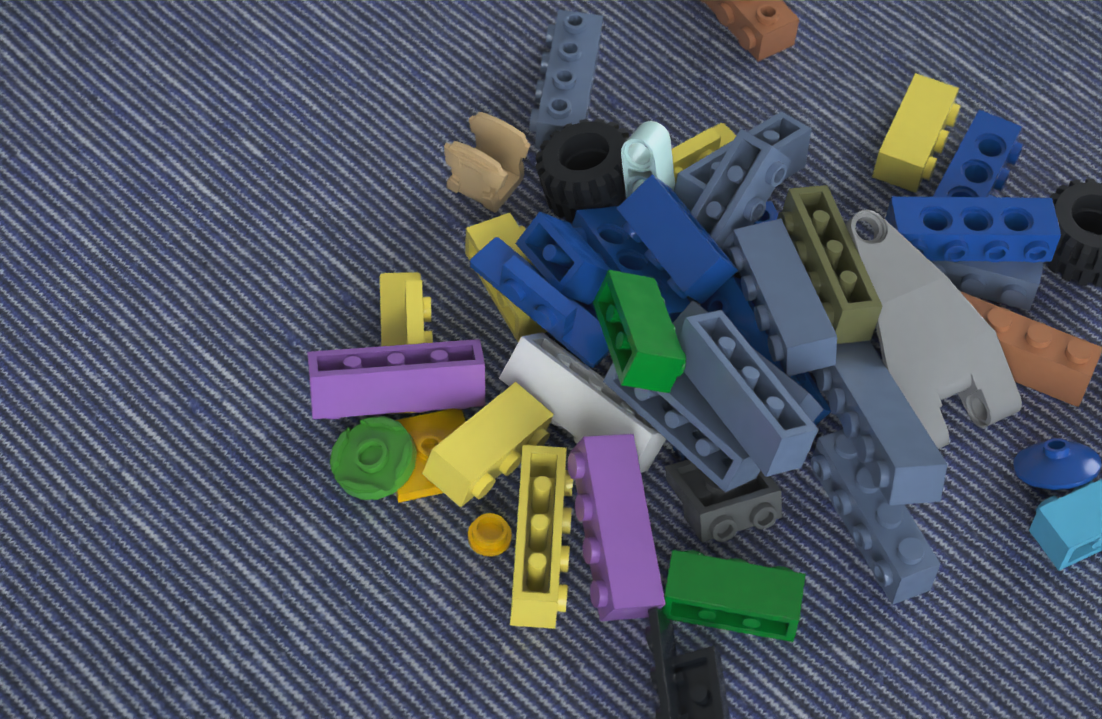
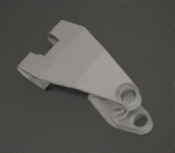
[845,209,1022,449]

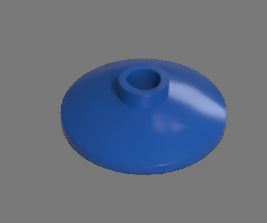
[1013,438,1101,490]

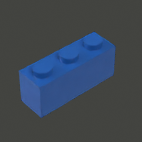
[616,174,738,304]

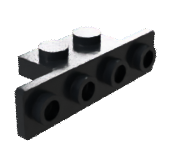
[645,607,730,719]

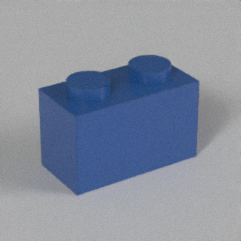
[515,212,611,305]

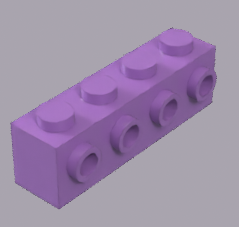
[308,339,485,419]
[568,434,665,622]

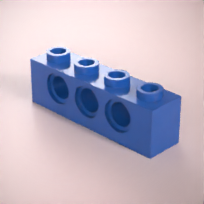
[933,109,1024,197]
[885,196,1061,263]
[572,206,690,323]

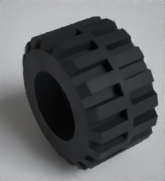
[536,119,630,223]
[1048,178,1102,287]

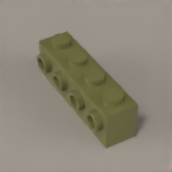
[777,185,883,344]

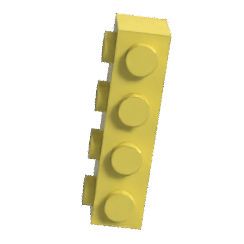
[510,445,573,629]

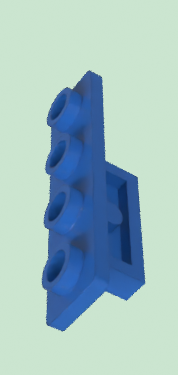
[470,237,610,368]

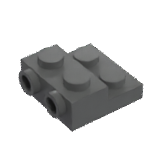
[665,459,782,542]

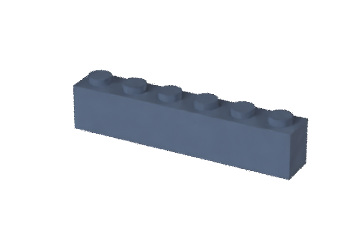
[811,341,948,506]

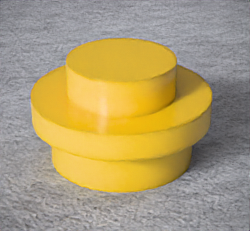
[468,513,512,557]

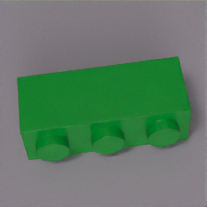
[593,269,686,393]
[661,550,806,642]

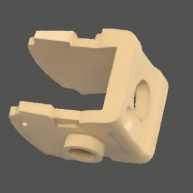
[444,112,531,213]

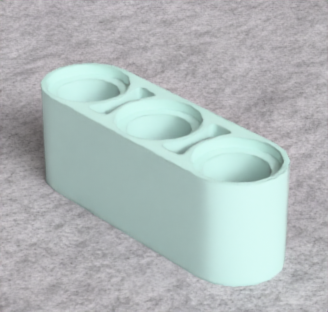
[621,121,675,199]

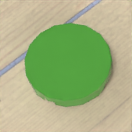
[330,416,417,500]

